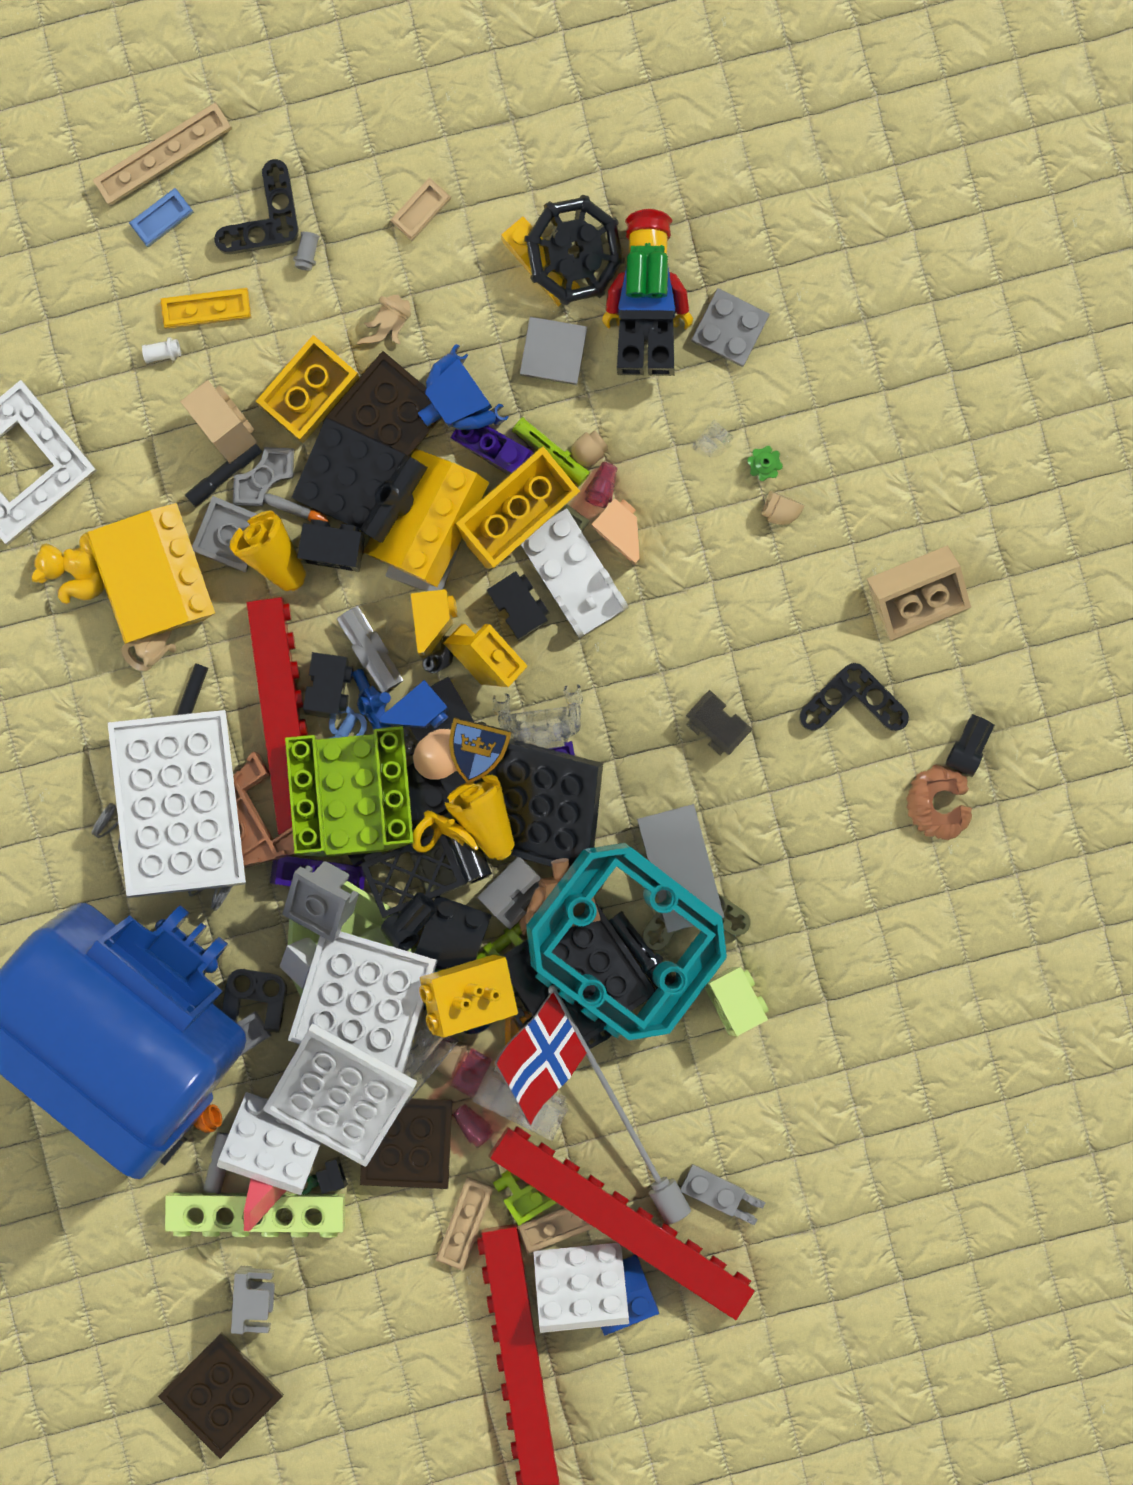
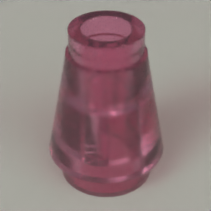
[585,462,618,508]
[452,1104,495,1148]

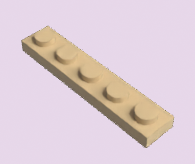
[93,102,232,207]

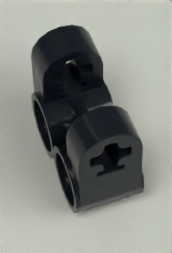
[222,969,287,1033]

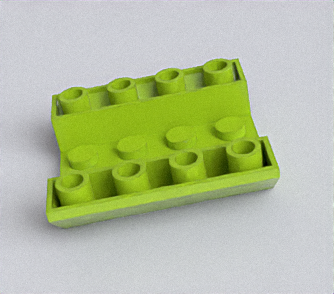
[285,726,414,857]

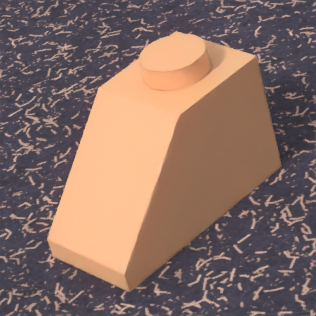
[591,498,640,565]

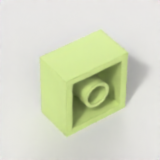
[705,967,769,1036]

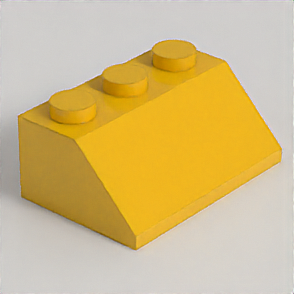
[411,589,458,658]

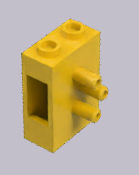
[419,955,518,1038]

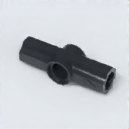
[360,454,428,543]

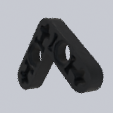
[214,159,299,255]
[799,663,909,731]

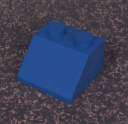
[379,680,450,729]
[601,1255,659,1336]

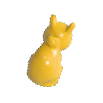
[32,532,105,604]

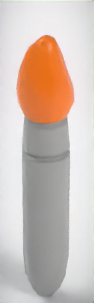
[263,494,328,522]

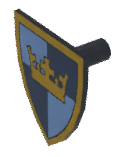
[449,717,512,784]

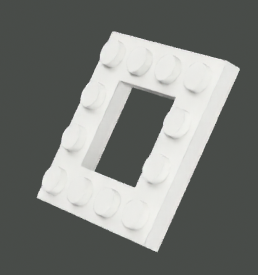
[0,380,97,545]

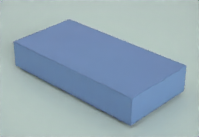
[129,188,194,247]

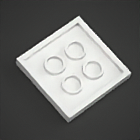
[217,1092,321,1195]
[533,1243,629,1333]

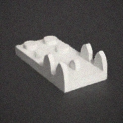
[521,508,629,638]

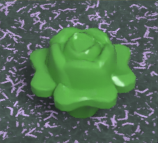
[747,446,783,481]

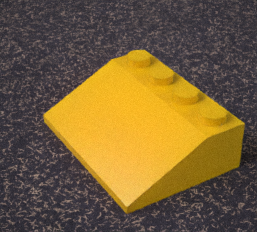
[363,449,489,587]
[86,503,215,644]

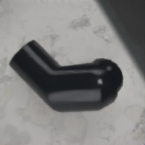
[422,635,454,673]

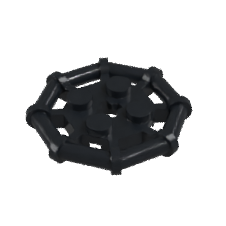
[524,195,625,305]

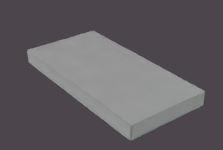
[637,804,725,933]

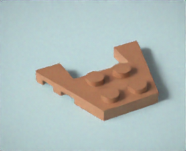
[233,752,295,868]

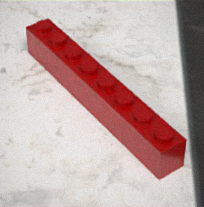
[246,597,308,835]

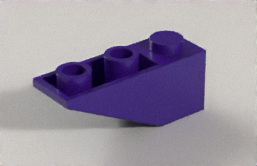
[450,426,534,475]

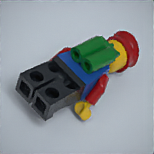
[602,209,693,376]

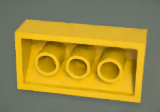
[455,446,580,568]

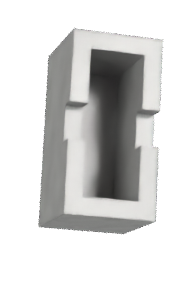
[477,857,542,929]

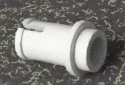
[142,337,181,364]

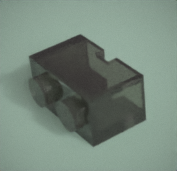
[685,690,753,756]

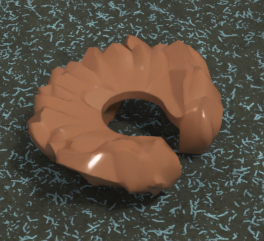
[906,765,972,840]

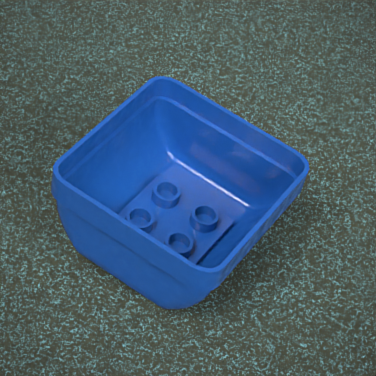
[0,903,246,1179]

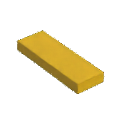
[160,288,252,329]

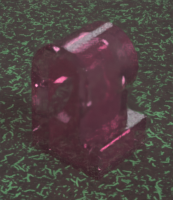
[450,1048,492,1098]

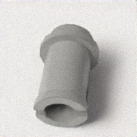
[293,231,320,271]

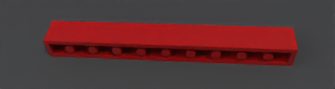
[488,1126,755,1320]
[477,1223,560,1485]

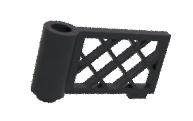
[361,818,492,919]

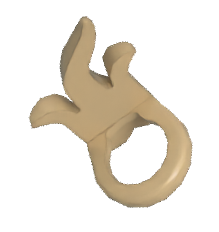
[357,295,411,345]
[121,631,176,671]

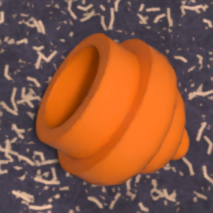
[193,1104,222,1133]

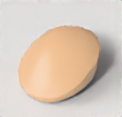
[413,729,457,779]

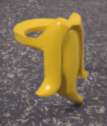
[412,810,478,853]

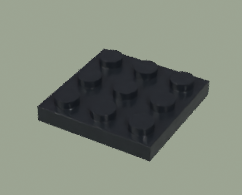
[291,418,407,530]

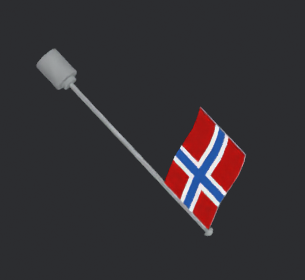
[495,985,691,1225]

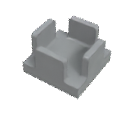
[282,861,359,943]
[231,1266,275,1334]

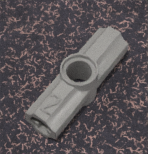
[337,606,404,693]

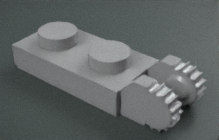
[680,1164,766,1225]

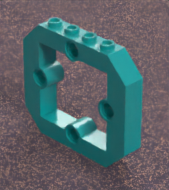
[526,843,727,1040]

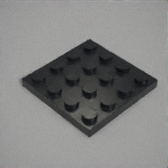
[488,739,603,867]
[503,901,656,1042]

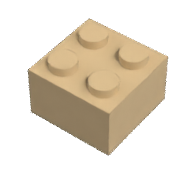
[180,380,257,464]

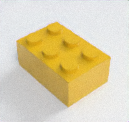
[256,335,360,444]

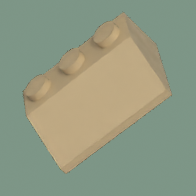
[867,545,971,641]

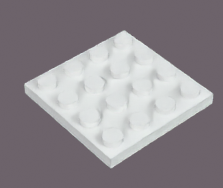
[288,931,437,1073]
[263,1023,417,1167]

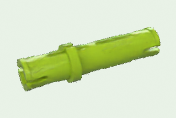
[511,417,590,486]

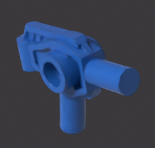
[353,669,391,730]

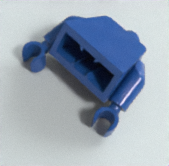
[418,344,509,430]

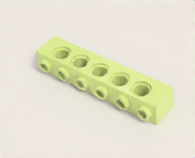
[165,1192,345,1238]

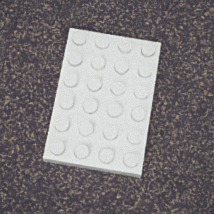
[108,710,246,898]

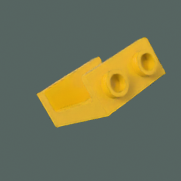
[443,624,528,687]

